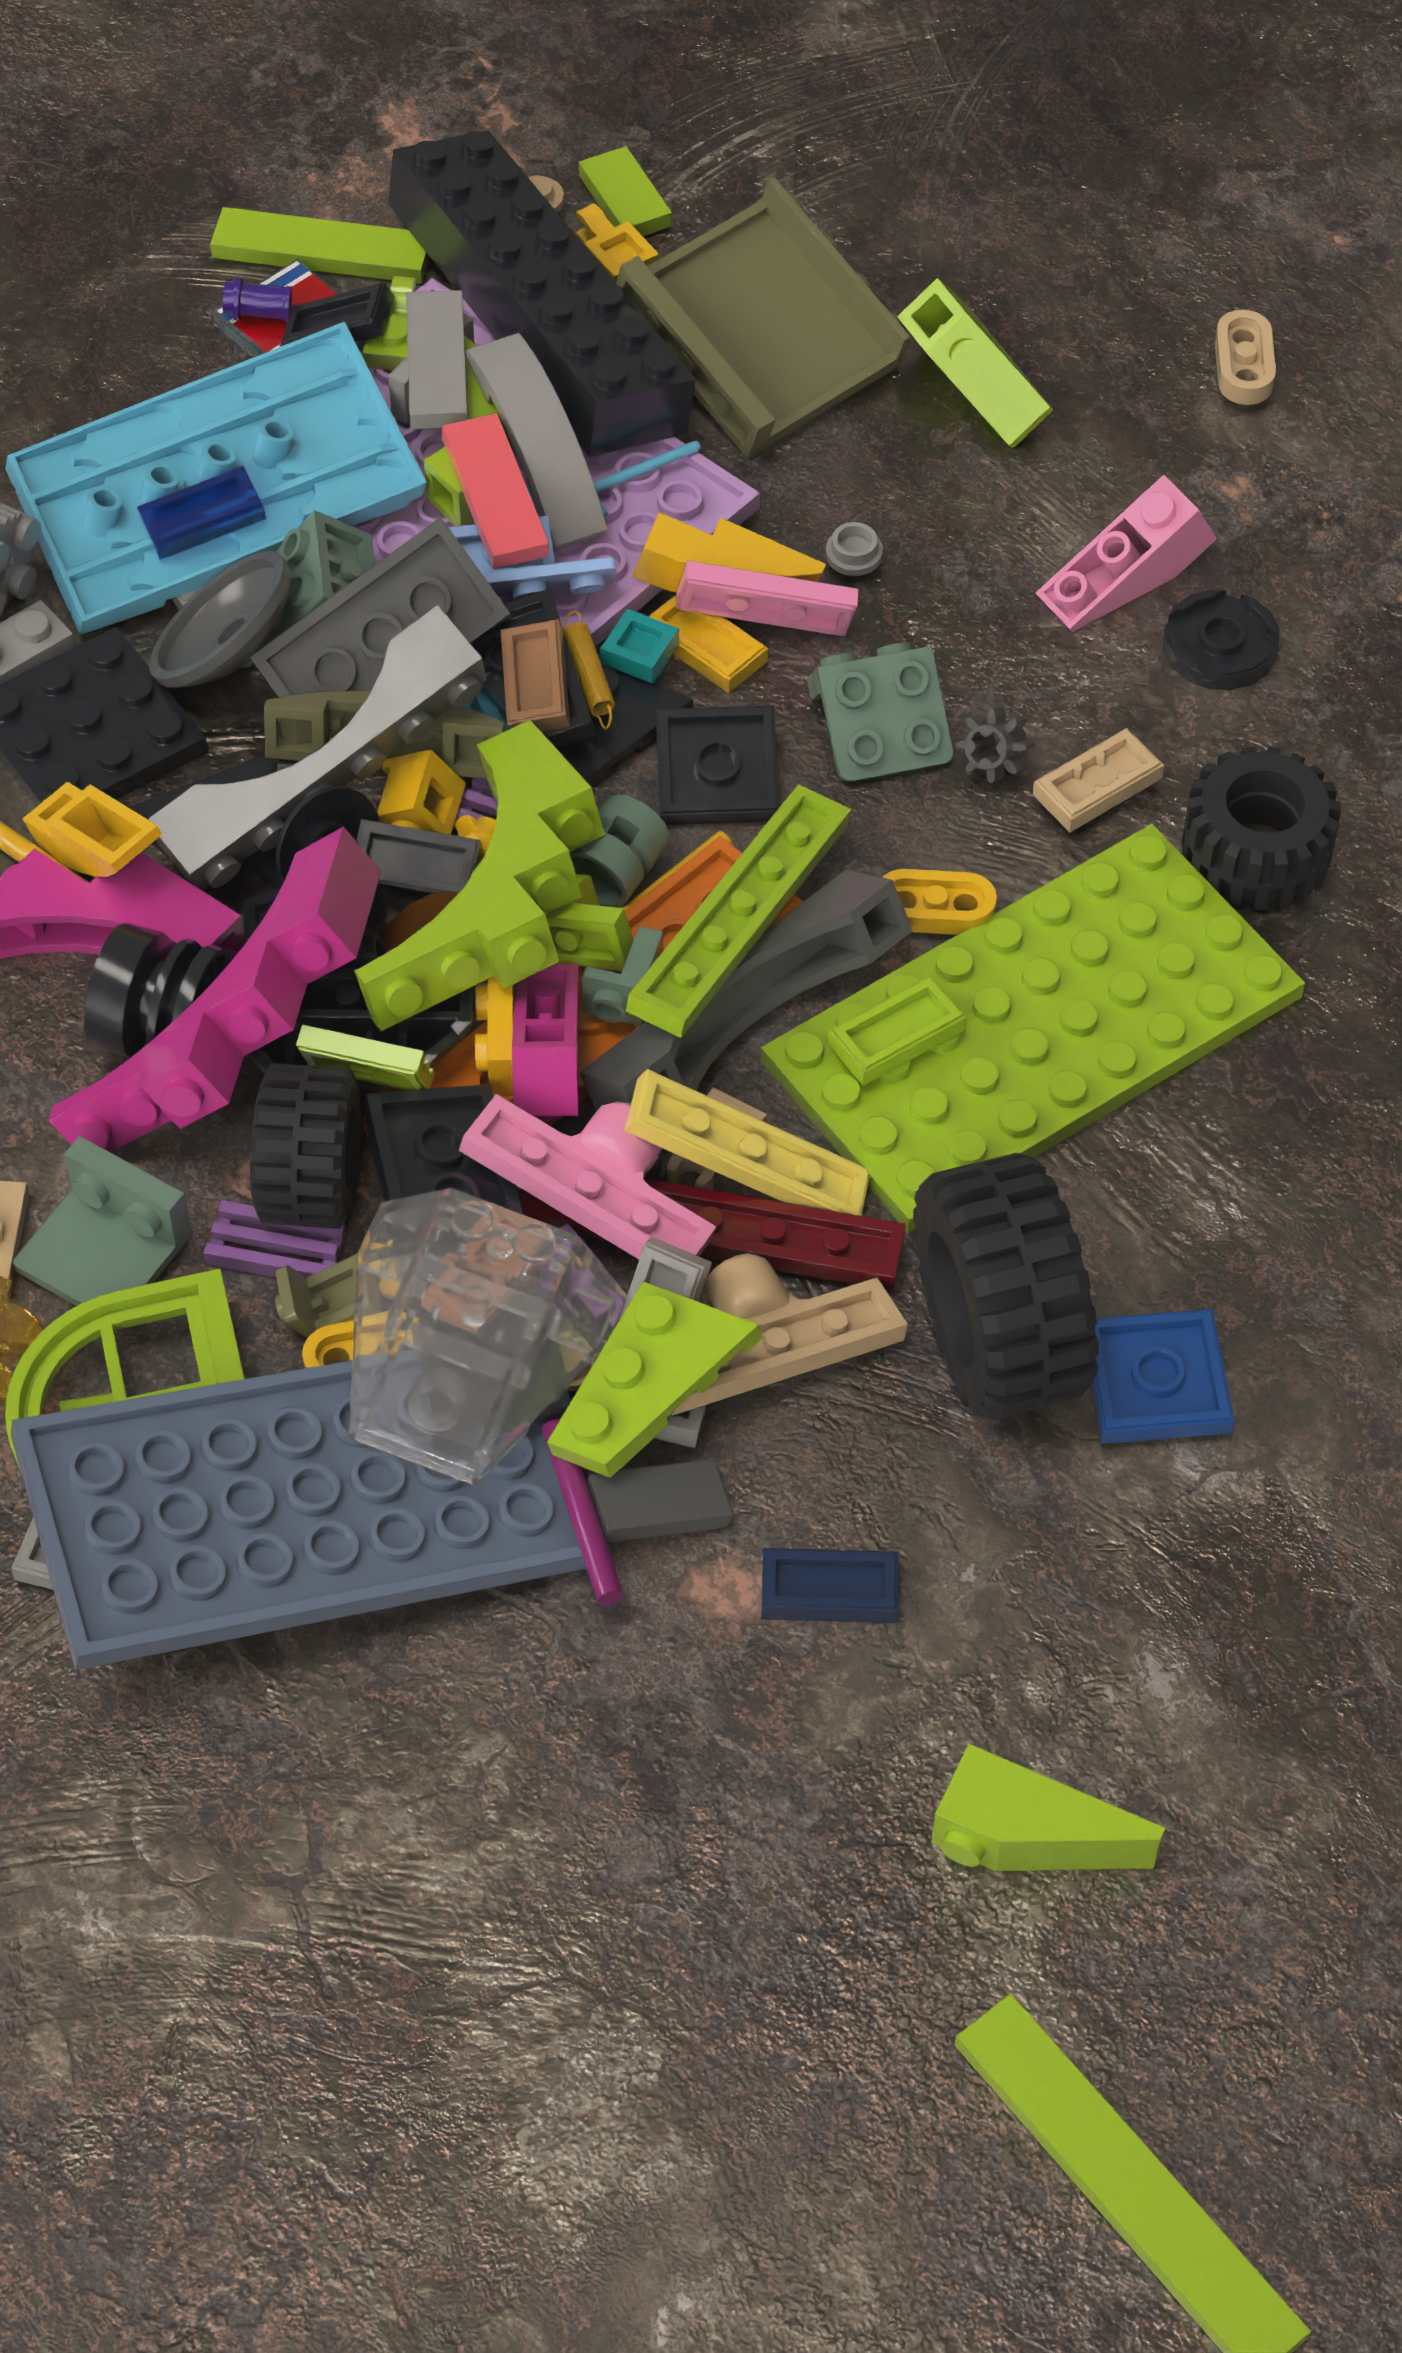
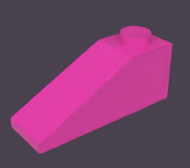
[512,964,579,1121]

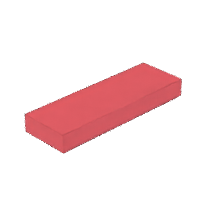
[442,413,549,569]

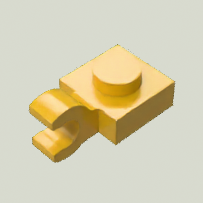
[575,203,659,282]

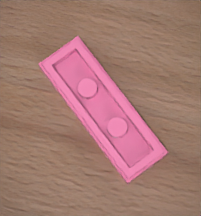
[676,561,858,636]

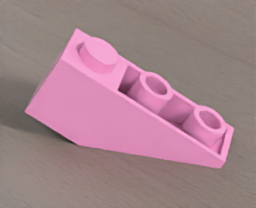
[1036,475,1218,632]

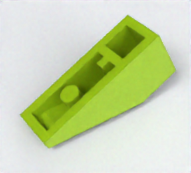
[931,1744,1166,1871]

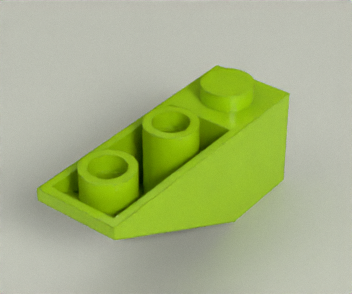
[897,278,1053,449]

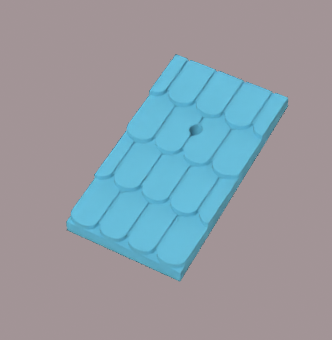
[5,321,427,635]

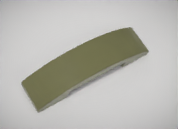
[264,691,504,779]

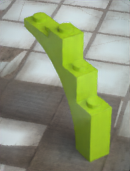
[355,720,605,1031]

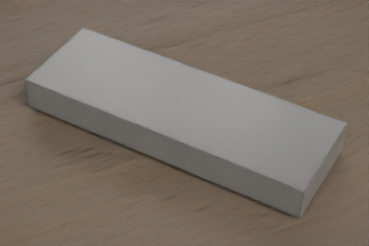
[406,290,468,429]

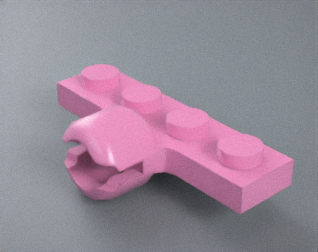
[459,1094,716,1259]

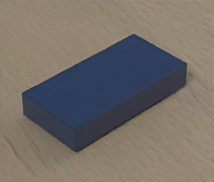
[761,1548,898,1623]

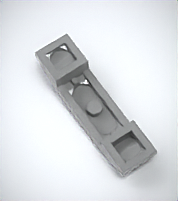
[466,333,607,552]

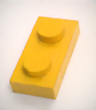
[475,977,515,1096]

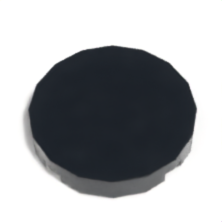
[1163,589,1279,690]

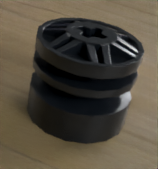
[84,923,232,1059]

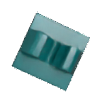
[600,608,679,684]

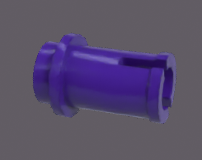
[222,276,292,322]

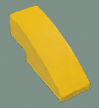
[632,512,826,593]
[22,782,162,877]

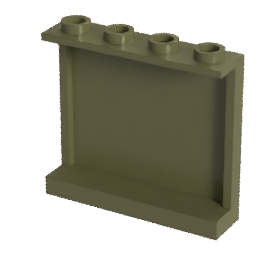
[616,177,911,459]

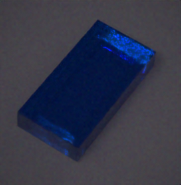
[137,466,267,560]

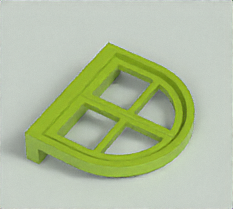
[5,1268,245,1472]

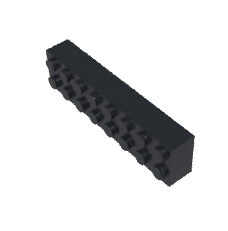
[388,130,696,457]

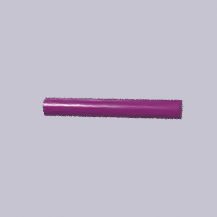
[541,1419,624,1605]

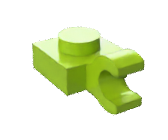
[363,276,416,371]

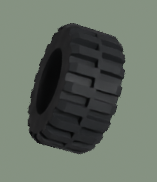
[913,1153,1099,1420]

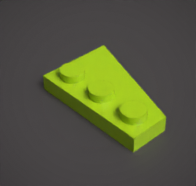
[547,1281,763,1478]

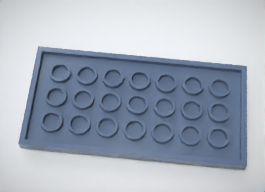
[11,1349,611,1670]

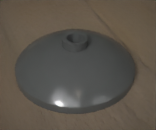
[149,551,291,688]

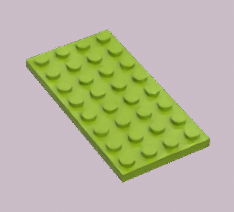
[760,824,1305,1233]

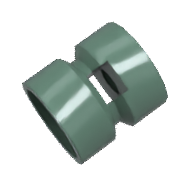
[570,794,670,908]

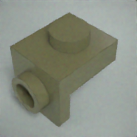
[275,1252,385,1338]

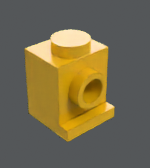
[377,749,466,835]

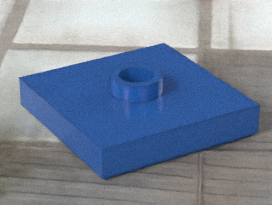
[1091,1309,1235,1444]

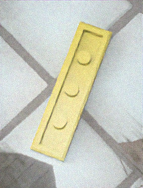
[624,1069,869,1216]

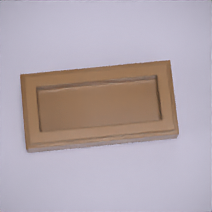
[501,619,570,732]

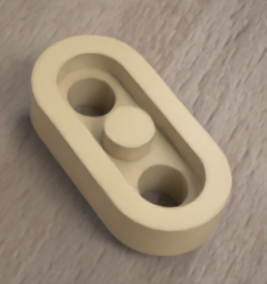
[1215,310,1276,405]

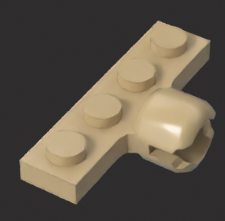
[671,1253,908,1416]

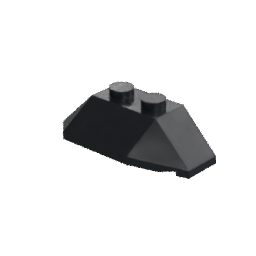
[225,966,475,1094]

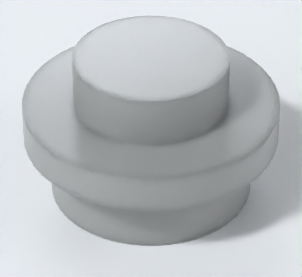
[826,522,883,576]

